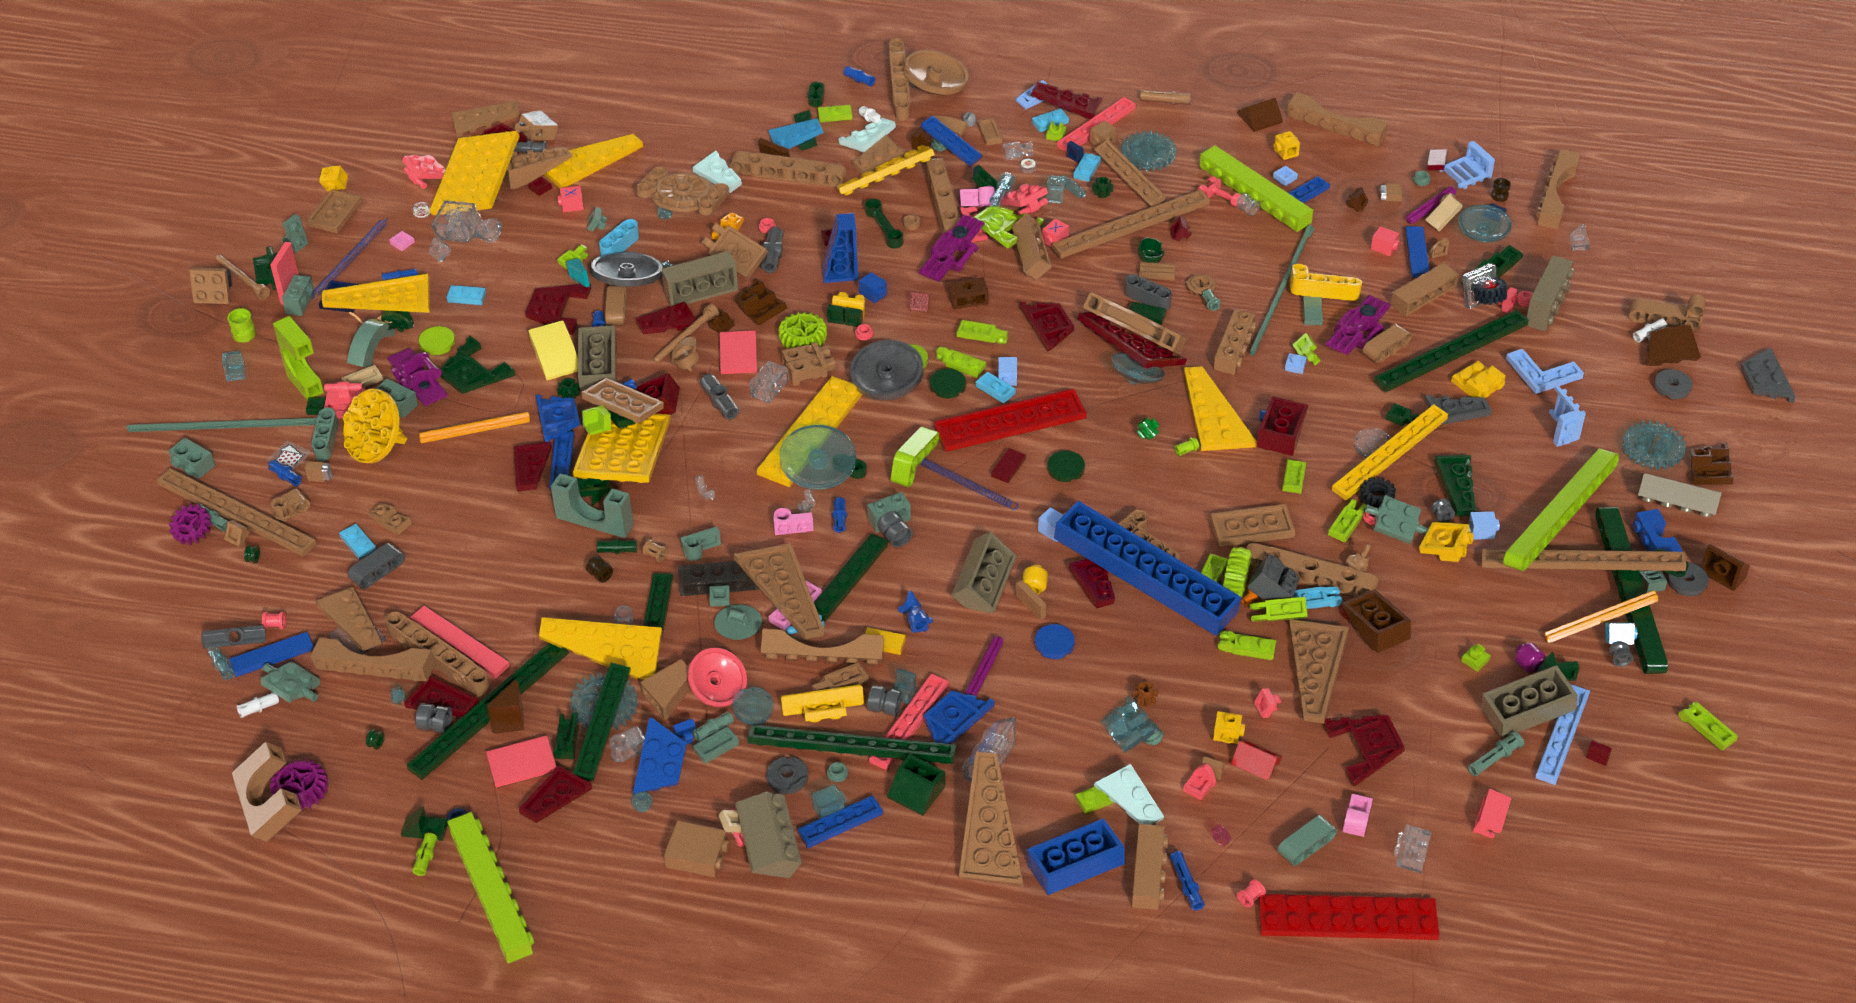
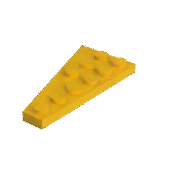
[322,274,430,313]
[1184,366,1257,451]

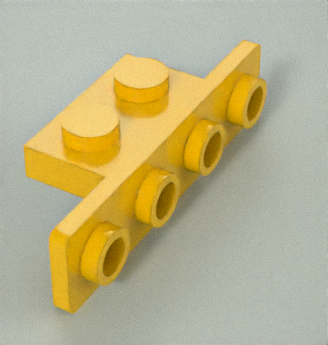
[781,684,864,722]

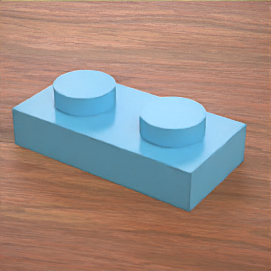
[1032,109,1069,132]
[1074,153,1101,182]
[447,285,486,305]
[976,372,1016,404]
[339,524,376,560]

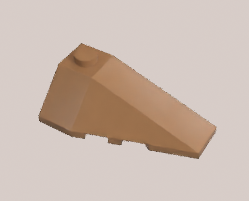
[503,147,572,189]

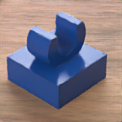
[672,718,696,745]

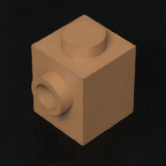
[1090,121,1116,147]

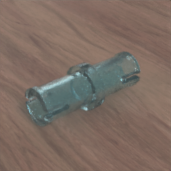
[207,647,234,680]

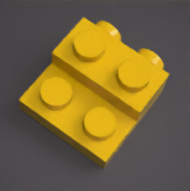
[1451,361,1506,398]
[1419,522,1474,562]

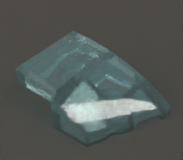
[1101,696,1160,752]

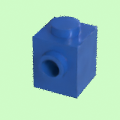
[859,272,887,304]

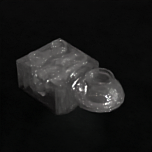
[431,201,502,243]

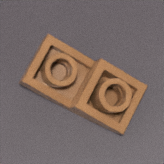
[935,116,968,136]
[369,503,412,535]

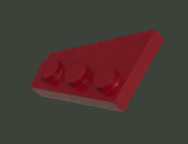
[514,442,552,492]
[1068,559,1115,608]
[519,766,592,823]

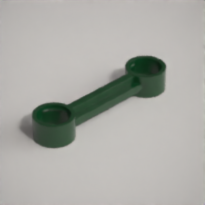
[865,199,903,249]

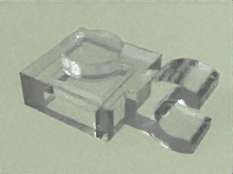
[1003,141,1034,160]

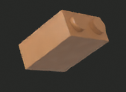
[664,821,730,878]

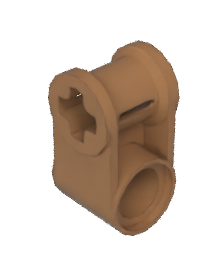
[271,489,310,522]

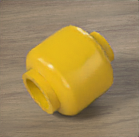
[1022,564,1048,595]

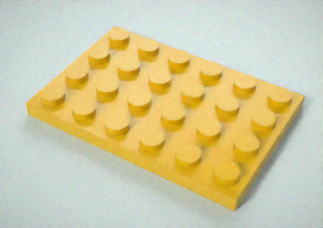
[429,131,520,215]
[573,414,671,483]

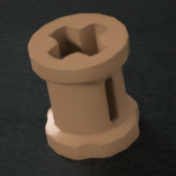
[643,539,669,563]

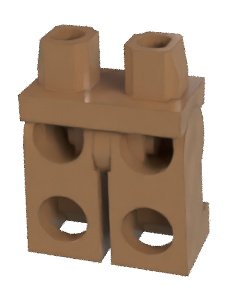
[782,342,836,386]

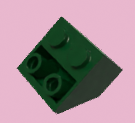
[887,754,946,816]

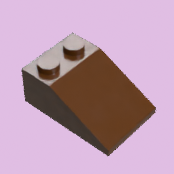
[1342,590,1411,653]

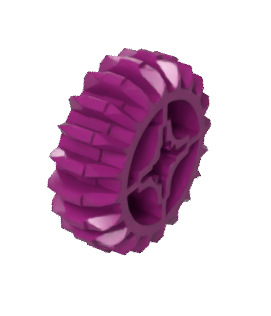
[270,759,329,811]

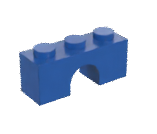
[1632,509,1682,552]

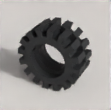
[1359,477,1396,508]

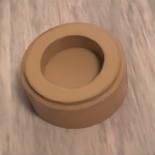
[903,214,920,230]

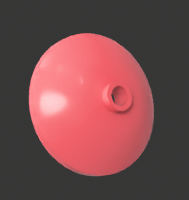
[688,648,747,707]

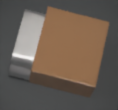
[1380,183,1402,201]
[305,461,332,482]

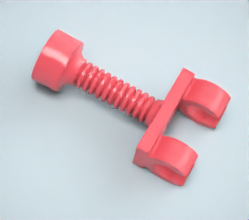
[1197,176,1244,208]

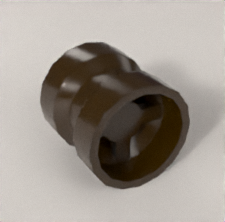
[1491,178,1511,202]
[586,556,613,583]

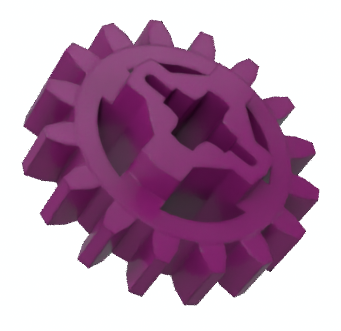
[169,504,212,545]

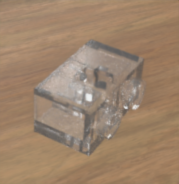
[1394,824,1432,873]

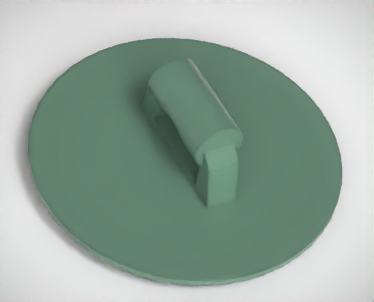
[714,605,762,640]

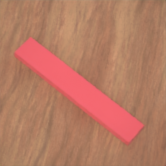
[1057,97,1136,152]
[410,606,510,679]
[869,673,949,771]

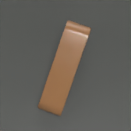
[1629,294,1706,332]
[1119,510,1180,560]

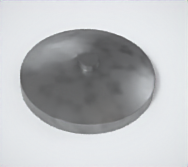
[591,252,662,287]
[850,340,924,400]

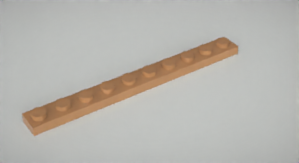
[1052,190,1210,259]
[157,468,317,557]
[1482,549,1686,571]

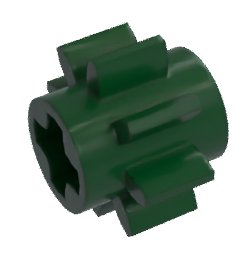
[1092,177,1114,198]
[557,378,580,399]

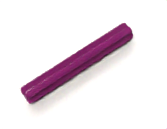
[1406,186,1456,224]
[965,636,1003,696]

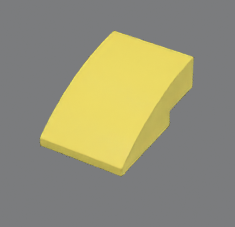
[528,320,578,380]

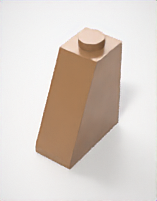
[640,659,691,720]

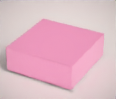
[389,231,415,251]

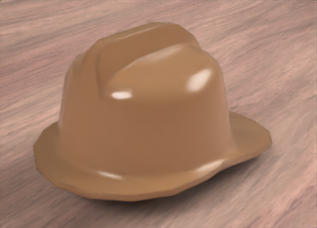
[671,336,700,372]

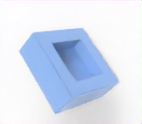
[1273,166,1298,186]
[1285,353,1307,374]

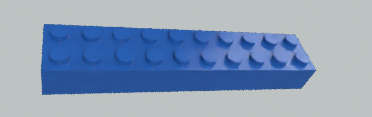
[1054,501,1242,636]

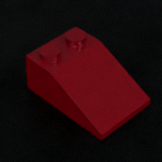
[635,373,680,415]
[1256,396,1308,456]

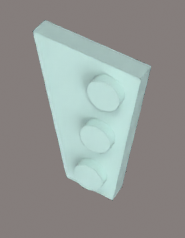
[838,118,896,152]
[693,151,742,193]
[1094,764,1164,825]

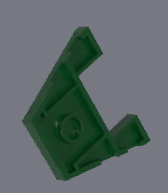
[440,336,516,394]

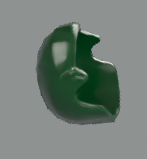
[1138,238,1165,263]

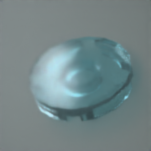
[732,687,774,725]

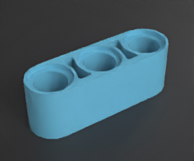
[599,219,639,256]

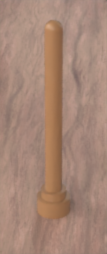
[215,254,270,300]
[654,304,719,363]

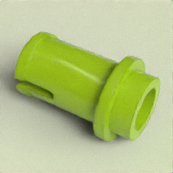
[1174,437,1200,457]

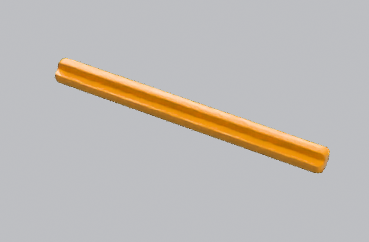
[419,412,530,443]
[1544,591,1658,643]

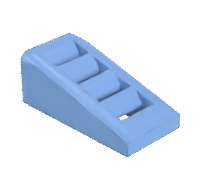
[1016,80,1049,109]

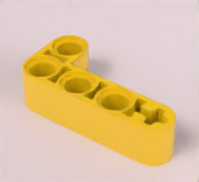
[1289,264,1362,301]

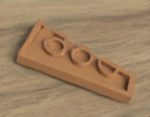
[451,101,520,138]
[315,587,381,651]

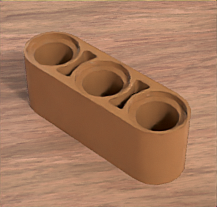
[605,285,627,326]
[1362,324,1412,363]

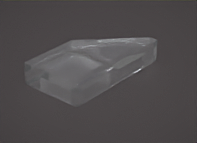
[1569,224,1590,250]

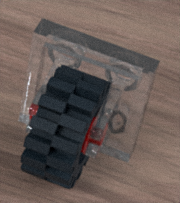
[1462,263,1507,309]

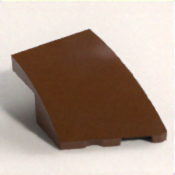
[735,278,787,326]
[1645,325,1701,366]
[1690,442,1734,485]

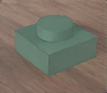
[709,586,730,607]

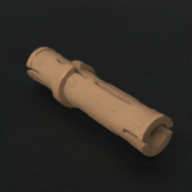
[1140,90,1191,105]

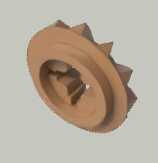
[1187,274,1216,296]

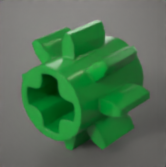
[1137,417,1160,440]

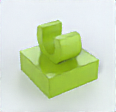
[1046,121,1066,141]
[1461,644,1491,672]

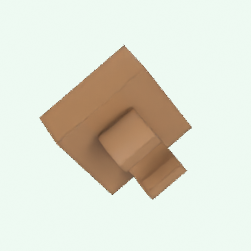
[224,521,250,547]

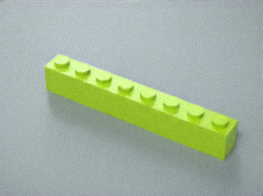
[1200,146,1313,232]
[447,812,534,964]

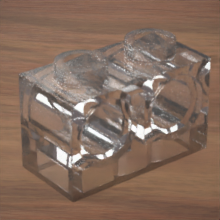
[749,361,789,403]

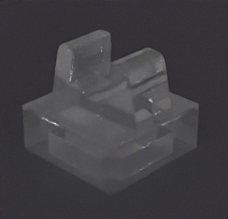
[428,238,452,261]

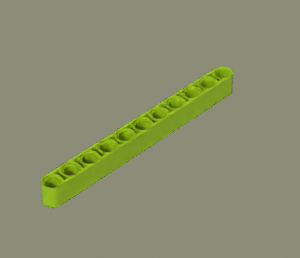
[1503,448,1619,571]

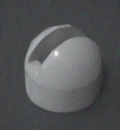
[963,112,976,127]

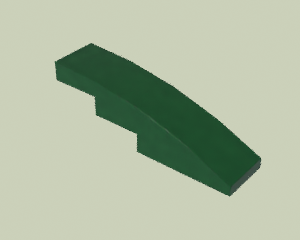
[1461,245,1523,292]

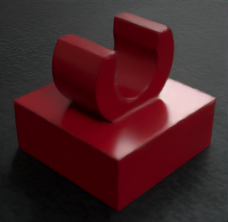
[1170,216,1192,241]

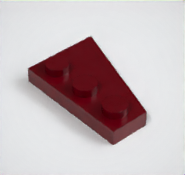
[636,302,700,335]
[404,676,479,717]

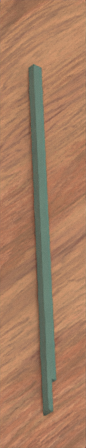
[1250,225,1315,356]
[126,418,338,432]

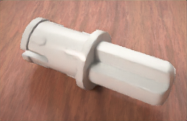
[859,106,881,124]
[1633,319,1667,343]
[237,693,279,718]

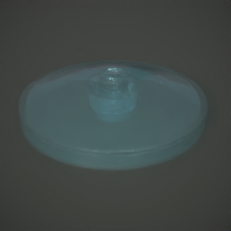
[780,425,856,490]

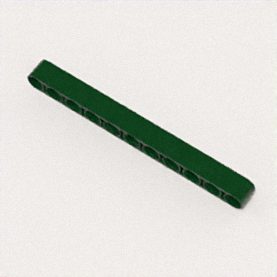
[1596,506,1668,674]

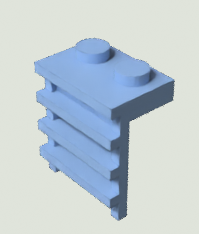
[1439,141,1495,189]
[1549,385,1586,447]

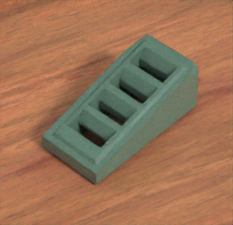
[1639,570,1667,593]

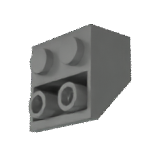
[1247,553,1300,599]

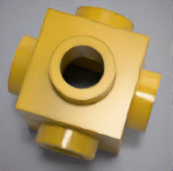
[1273,131,1300,160]
[319,166,348,191]
[1213,711,1245,744]

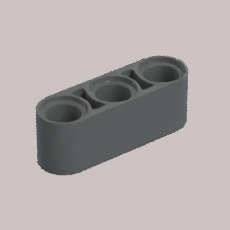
[1124,274,1172,311]
[348,543,405,589]

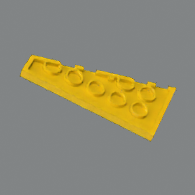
[543,134,643,188]
[836,145,935,196]
[539,617,662,680]

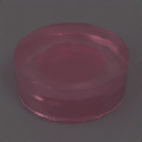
[1211,824,1231,846]

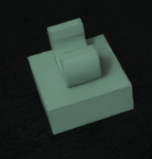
[587,207,607,232]

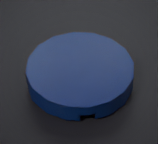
[1035,624,1075,659]

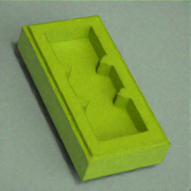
[818,105,852,122]
[1282,460,1306,494]
[1201,553,1228,583]

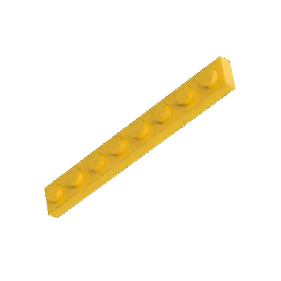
[1332,404,1448,501]

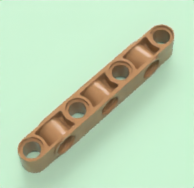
[889,38,910,121]
[730,151,847,187]
[925,158,960,233]
[1246,543,1379,597]
[385,612,490,696]

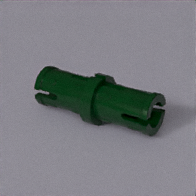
[597,539,637,554]

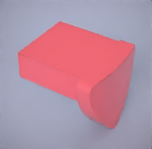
[1183,763,1217,800]

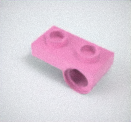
[960,187,995,208]
[773,508,813,535]
[1343,794,1373,837]

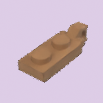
[812,662,869,691]

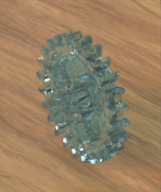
[1121,130,1176,171]
[1622,420,1686,470]
[570,671,638,730]

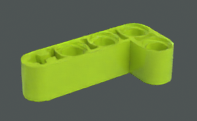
[891,426,939,488]

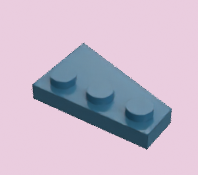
[768,118,824,149]

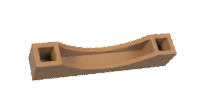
[1287,92,1389,146]
[1536,149,1581,229]
[1083,292,1188,354]
[761,629,885,665]
[310,638,436,682]

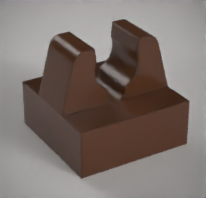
[912,126,931,150]
[1346,187,1369,212]
[709,310,735,334]

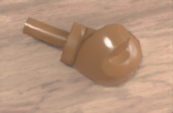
[1346,544,1371,572]

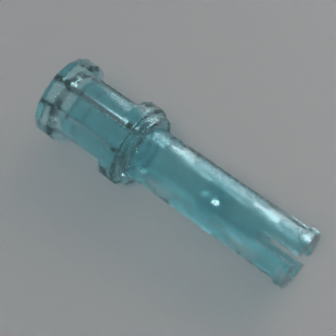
[989,172,1015,207]

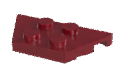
[1020,302,1074,351]

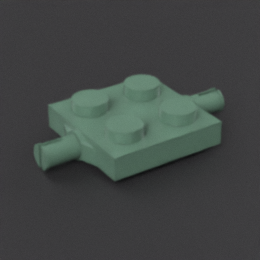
[1365,495,1429,544]
[261,661,320,703]

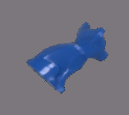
[898,591,933,633]

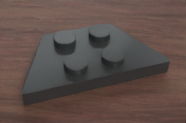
[1740,348,1796,403]

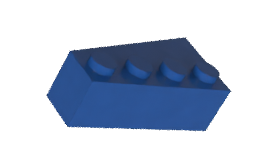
[822,213,858,283]

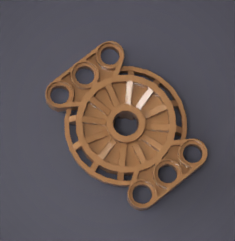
[637,167,729,215]

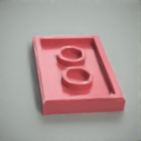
[270,242,299,305]
[720,330,757,374]
[486,736,557,788]

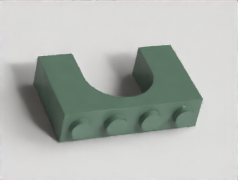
[551,474,634,538]

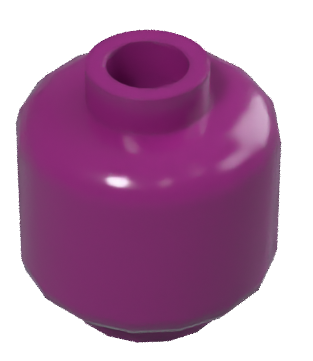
[1515,642,1546,673]

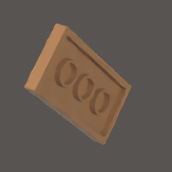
[582,378,664,423]
[1210,504,1295,547]

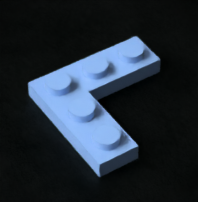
[1506,349,1584,394]

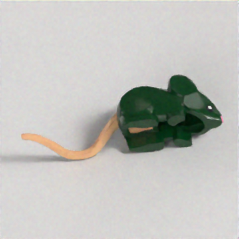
[349,310,414,332]

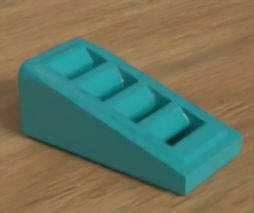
[566,258,590,287]

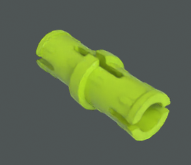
[412,833,438,876]

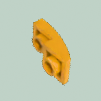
[712,213,744,240]

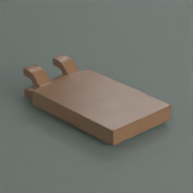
[702,223,769,279]

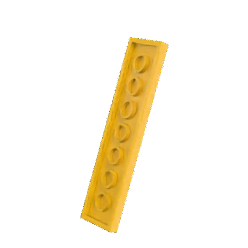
[757,376,863,487]

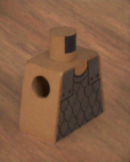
[515,110,558,140]

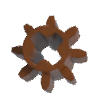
[1132,681,1158,707]

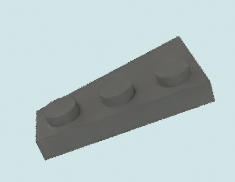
[1425,395,1492,425]

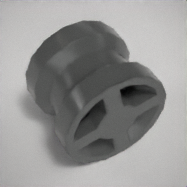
[1431,499,1455,523]
[1609,641,1633,667]

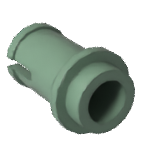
[1202,289,1220,311]

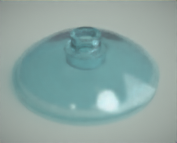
[1459,205,1512,243]
[1111,353,1164,384]

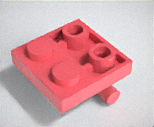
[402,155,445,189]
[1000,184,1048,215]
[324,381,365,418]

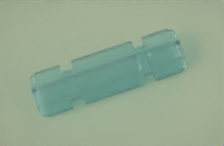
[1059,175,1086,199]

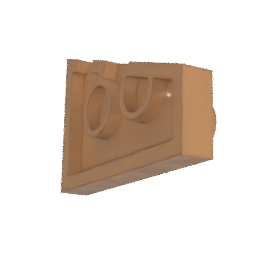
[853,135,904,175]

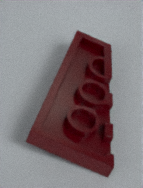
[1031,82,1103,119]

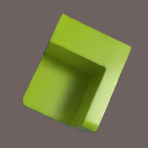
[582,405,611,435]

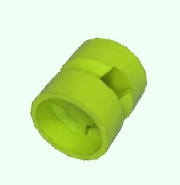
[227,308,256,342]

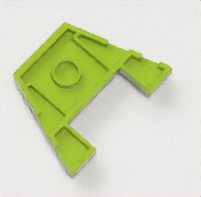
[974,205,1044,249]

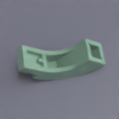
[347,319,395,367]

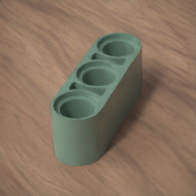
[311,407,339,462]
[1277,815,1337,866]

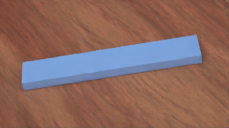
[1535,684,1590,785]

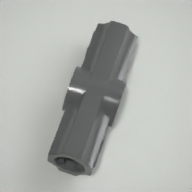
[762,227,783,273]
[700,374,739,420]
[201,625,266,649]

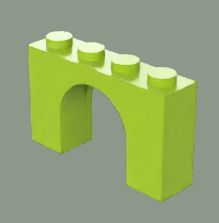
[273,316,324,401]

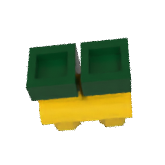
[827,292,865,327]

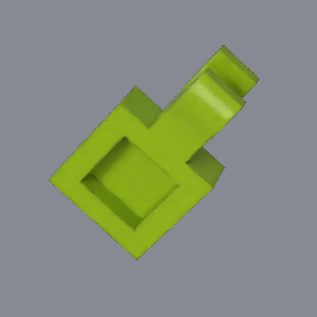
[557,245,588,269]
[1292,333,1321,366]

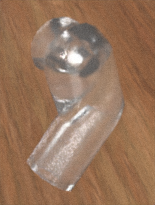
[694,475,715,501]
[797,490,816,513]

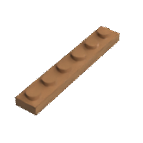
[1094,139,1166,207]

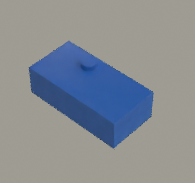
[1027,818,1125,895]

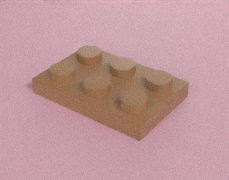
[306,189,363,233]

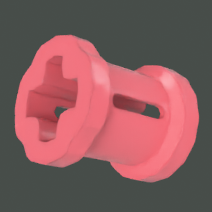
[262,612,286,629]
[1237,879,1266,908]

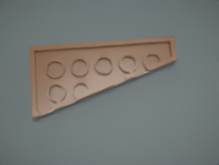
[734,543,825,640]
[1289,619,1349,724]
[959,751,1024,886]

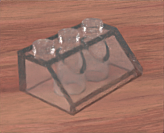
[962,717,1016,782]

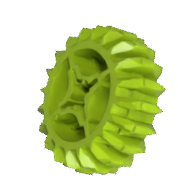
[779,312,827,349]
[1223,547,1252,597]

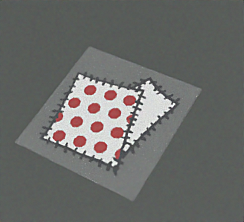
[266,440,312,471]

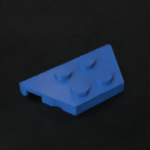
[535,395,580,442]
[924,691,995,744]
[633,717,687,796]

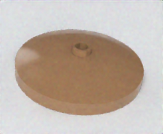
[904,50,969,95]

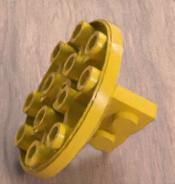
[343,389,408,464]

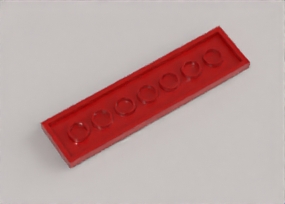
[934,388,1087,452]
[1259,894,1439,940]

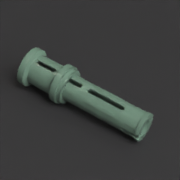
[1468,731,1524,777]

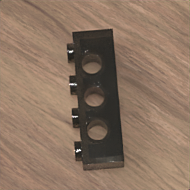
[678,561,759,596]

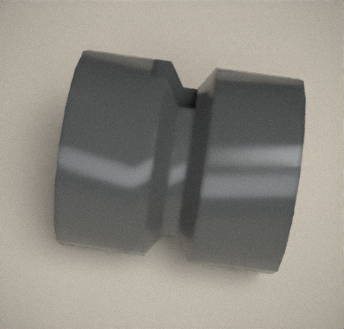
[878,511,913,548]
[867,685,902,717]
[415,703,452,733]

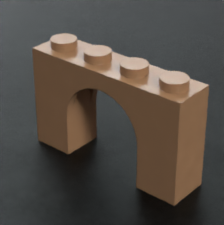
[232,742,302,842]

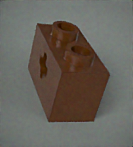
[949,277,988,310]

